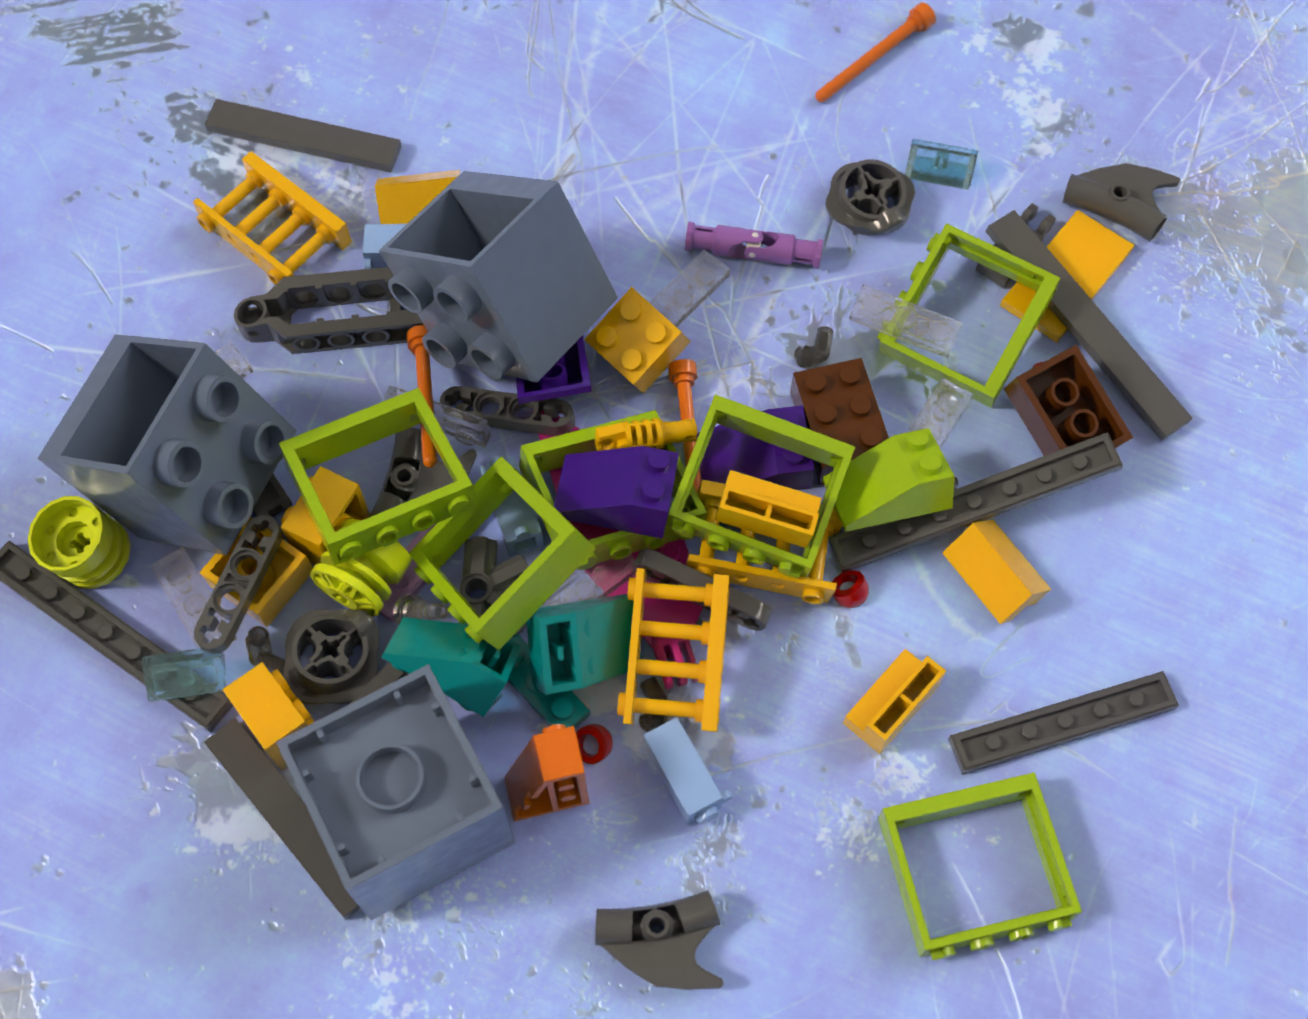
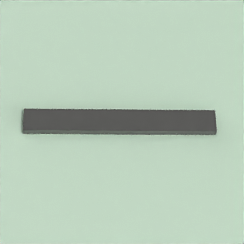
[985,210,1193,441]
[829,432,1123,573]
[0,540,233,733]

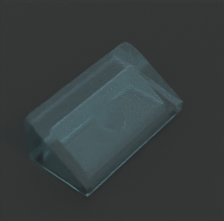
[905,139,978,189]
[142,648,226,702]

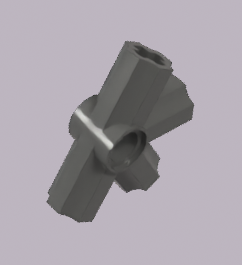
[459,536,528,636]

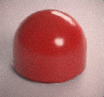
[832,570,869,608]
[576,724,613,764]

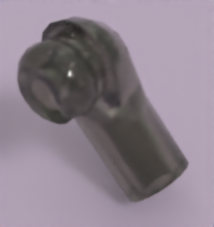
[794,326,834,369]
[245,626,285,676]
[639,677,669,732]

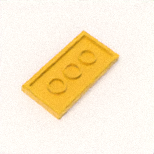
[1000,210,1135,343]

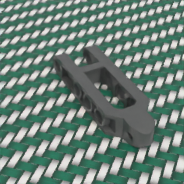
[234,267,424,354]

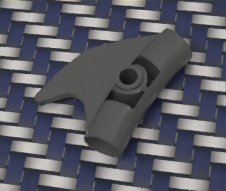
[1062,163,1180,242]
[368,428,477,518]
[595,890,724,990]

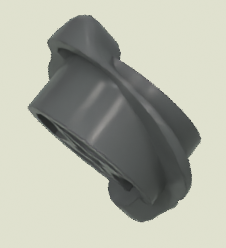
[825,159,915,235]
[283,609,379,704]

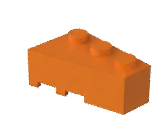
[504,724,590,822]

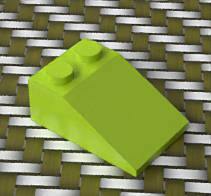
[823,428,955,532]

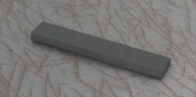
[204,99,402,173]
[948,671,1179,775]
[204,718,360,920]

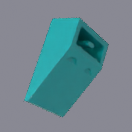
[526,594,642,695]
[381,617,521,717]

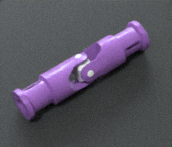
[685,221,823,269]

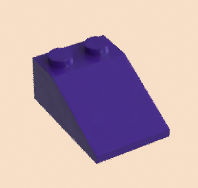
[516,335,592,404]
[696,405,814,490]
[554,446,679,539]

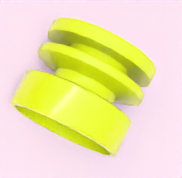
[27,496,131,589]
[310,518,412,617]

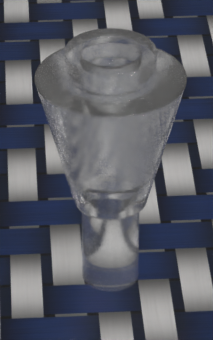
[393,594,448,626]

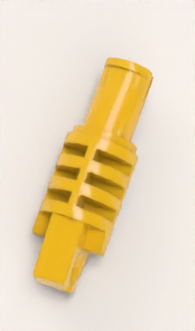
[595,418,697,451]

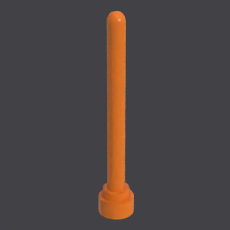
[815,2,936,102]
[407,325,437,468]
[668,359,701,492]

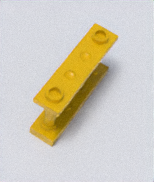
[193,151,352,285]
[685,479,842,604]
[617,568,730,732]

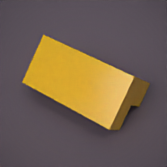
[375,169,461,224]
[715,470,822,548]
[942,519,1051,624]
[843,649,946,754]

